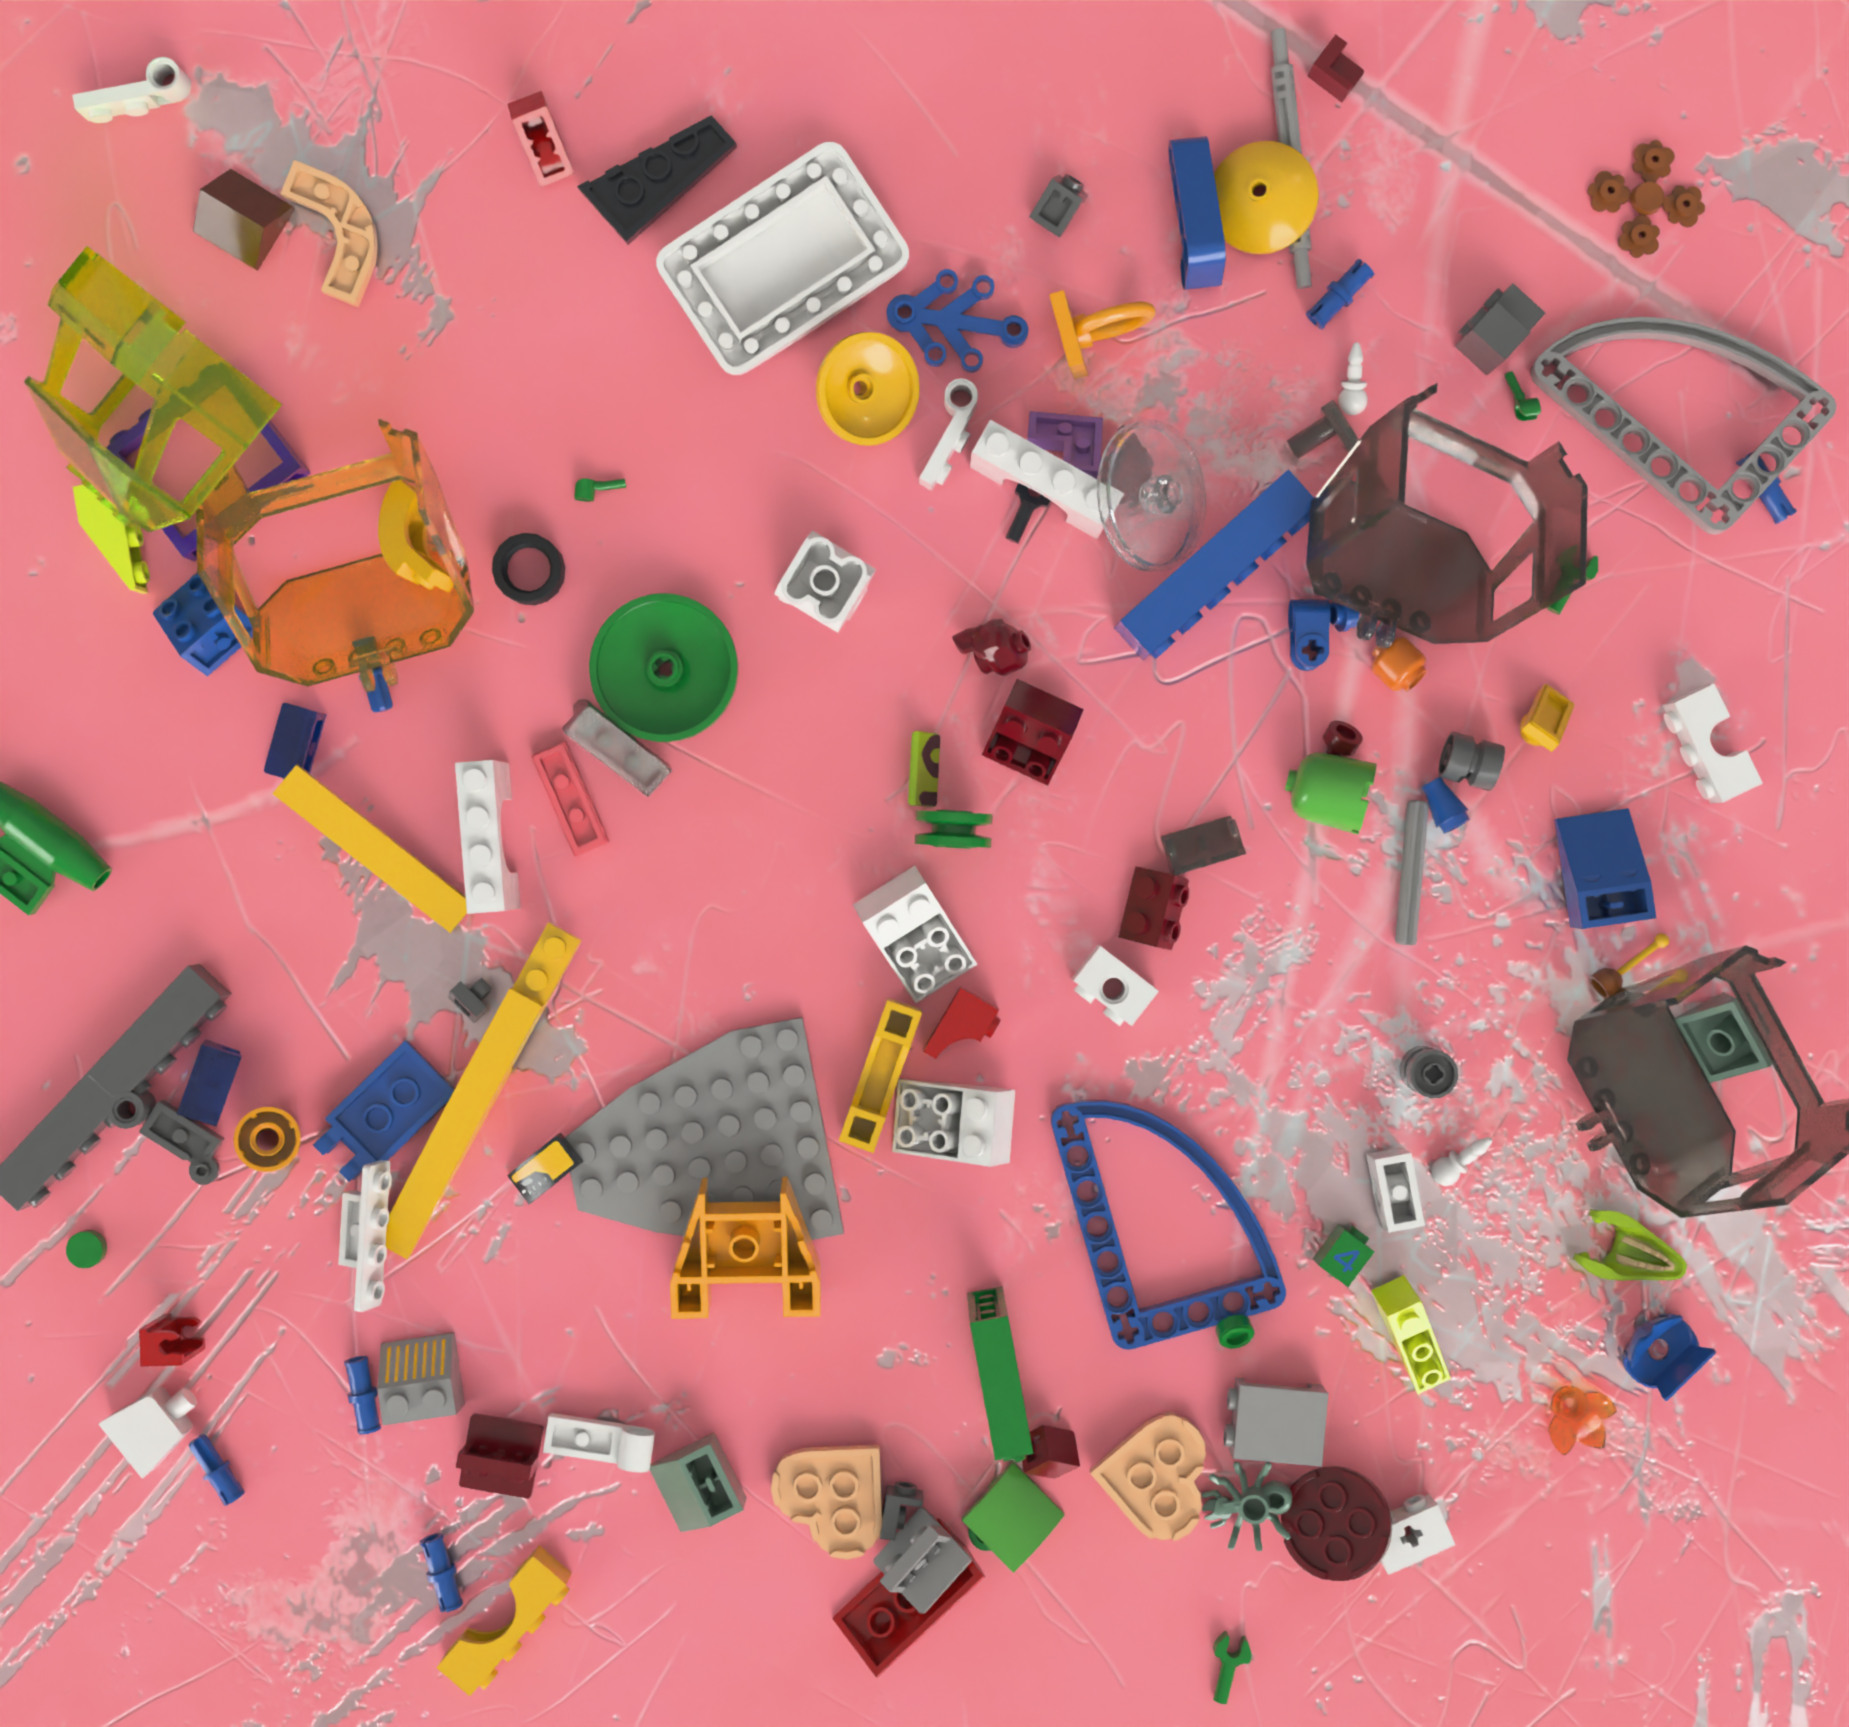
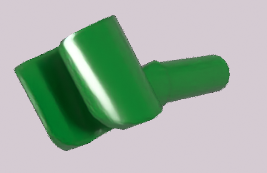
[1504,371,1541,421]
[574,478,626,502]

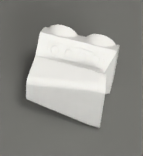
[774,531,876,633]

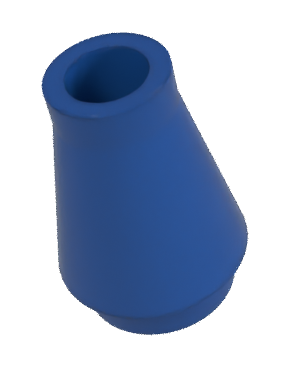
[1422,777,1470,834]

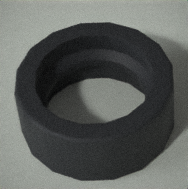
[492,533,566,606]

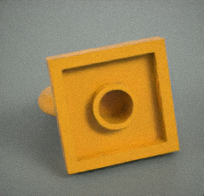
[1049,290,1156,379]

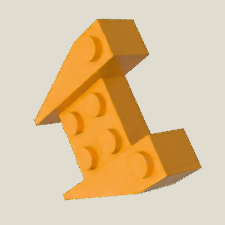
[670,1177,821,1319]

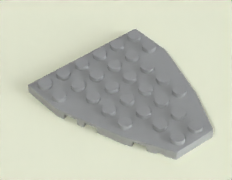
[565,1017,844,1240]

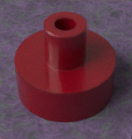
[1323,720,1363,756]

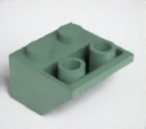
[650,1433,747,1532]

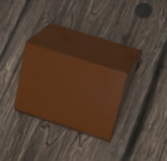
[193,169,295,271]

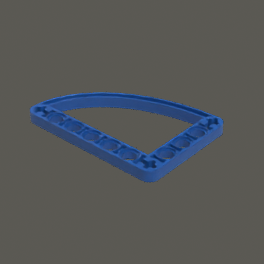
[1050,1100,1286,1350]

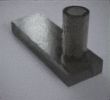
[1286,400,1393,504]
[562,699,672,797]

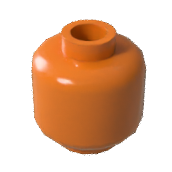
[1371,637,1427,692]

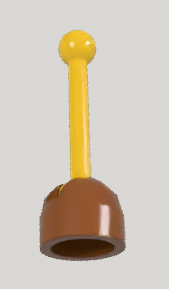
[1589,933,1669,1000]

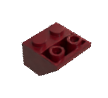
[982,679,1084,786]

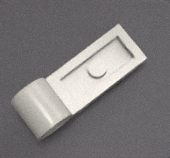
[72,57,191,123]
[919,378,978,491]
[543,1413,655,1473]

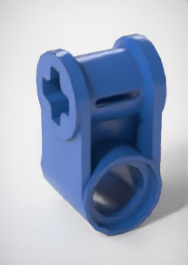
[1288,599,1331,671]

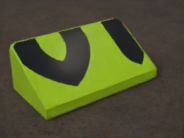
[908,731,940,807]

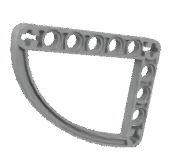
[1530,317,1837,535]

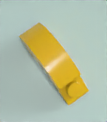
[378,476,457,593]

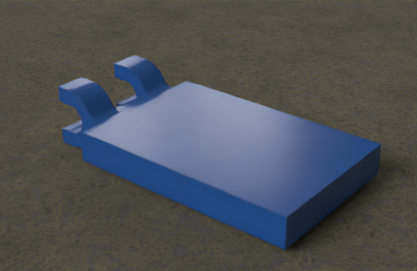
[313,1040,455,1182]

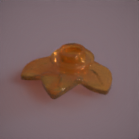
[1548,1386,1617,1455]

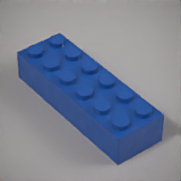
[1114,469,1318,660]

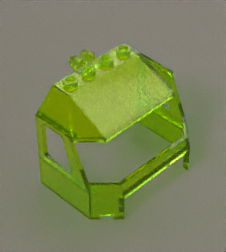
[24,246,282,532]

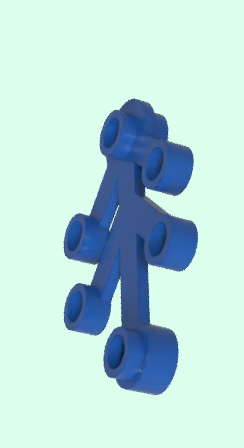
[886,269,1029,373]

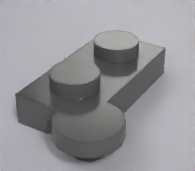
[139,1100,225,1185]

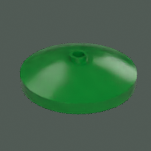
[589,593,739,742]

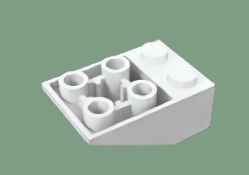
[853,865,978,1003]
[892,1079,1015,1167]

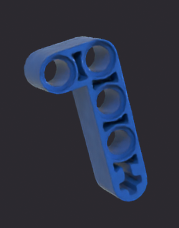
[1168,136,1226,290]

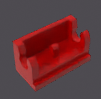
[139,1314,205,1367]

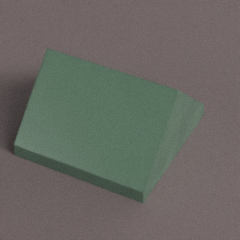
[1673,992,1773,1084]

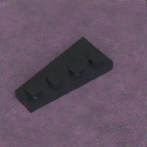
[577,115,737,245]

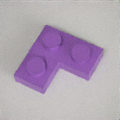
[1027,411,1103,480]

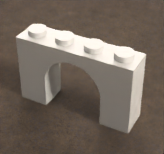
[970,419,1122,539]
[455,760,521,914]

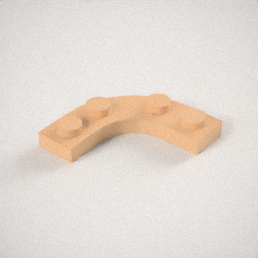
[280,160,378,308]

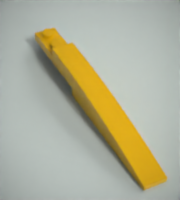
[385,922,582,1260]

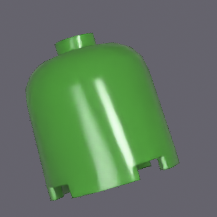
[1285,752,1377,834]

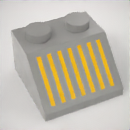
[377,1332,465,1425]

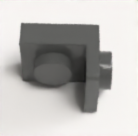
[1029,174,1088,238]
[880,1482,924,1541]

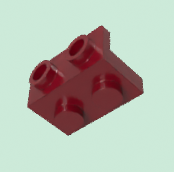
[1118,866,1189,950]

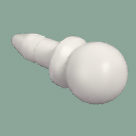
[1338,342,1368,415]
[1431,1137,1492,1186]

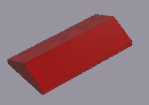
[832,1518,986,1678]

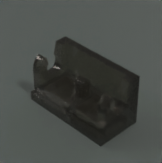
[1160,815,1246,875]

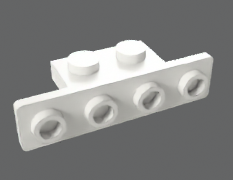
[338,1160,392,1312]

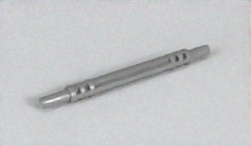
[1271,28,1312,289]

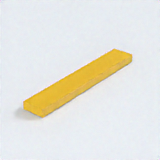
[272,764,467,933]

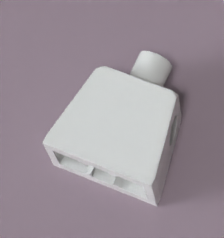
[98,1387,197,1479]

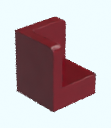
[1307,34,1364,102]
[1022,1425,1080,1479]

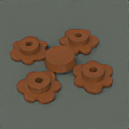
[1587,140,1705,258]

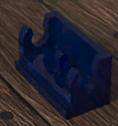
[177,1039,242,1127]

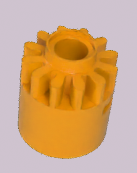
[233,1107,301,1172]

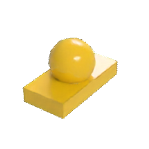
[1519,684,1575,752]

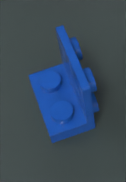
[153,566,262,677]

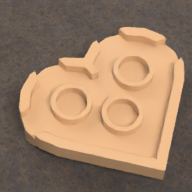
[1089,1412,1206,1541]
[771,1444,883,1560]

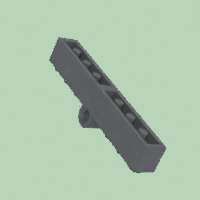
[0,964,232,1211]

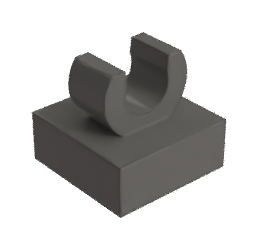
[448,978,492,1024]

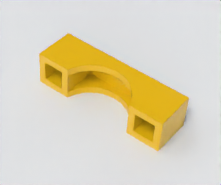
[839,997,922,1153]
[436,1545,572,1696]

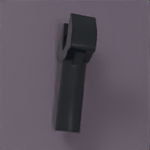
[1005,483,1050,544]

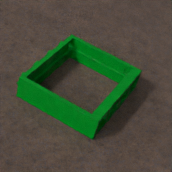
[967,1286,1033,1463]

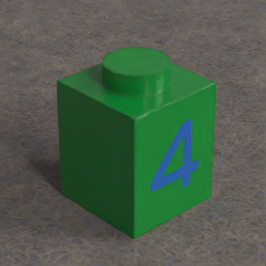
[1312,1224,1374,1287]

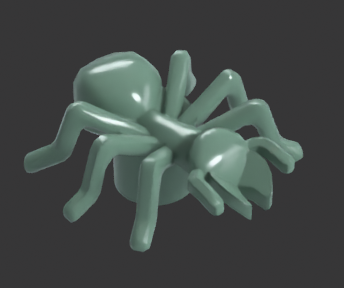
[1202,1462,1292,1551]

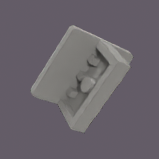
[873,1507,972,1614]

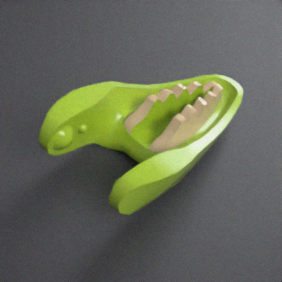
[1573,1209,1687,1281]

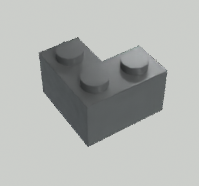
[1455,283,1545,375]

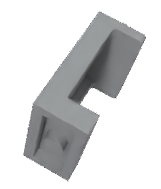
[1224,1377,1329,1467]

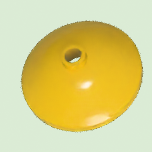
[1214,141,1319,254]
[816,332,920,446]

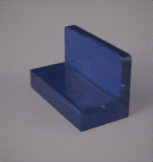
[264,703,327,780]

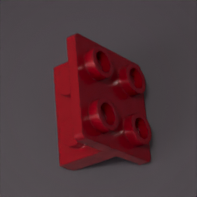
[456,1413,544,1499]

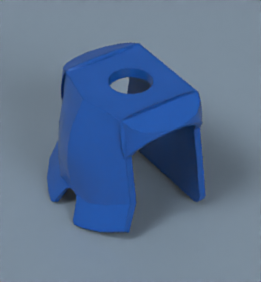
[1622,1313,1716,1401]

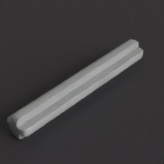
[1395,800,1429,945]

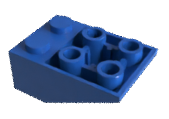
[1554,808,1656,929]

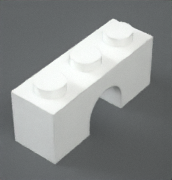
[1662,684,1763,804]

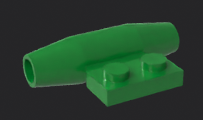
[0,781,112,916]

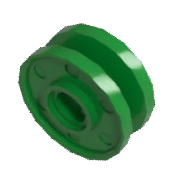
[915,810,993,849]

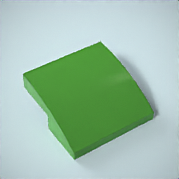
[962,1461,1065,1573]

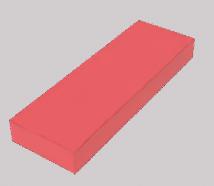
[531,741,610,857]

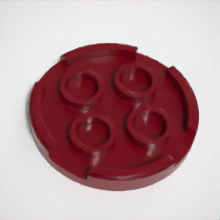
[1281,1466,1392,1581]

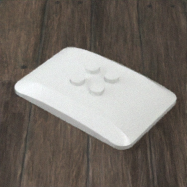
[656,142,909,375]

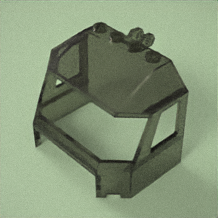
[1306,383,1588,649]
[1567,945,1849,1218]

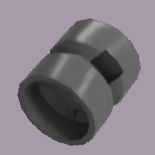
[1438,731,1505,791]
[1399,1046,1458,1098]

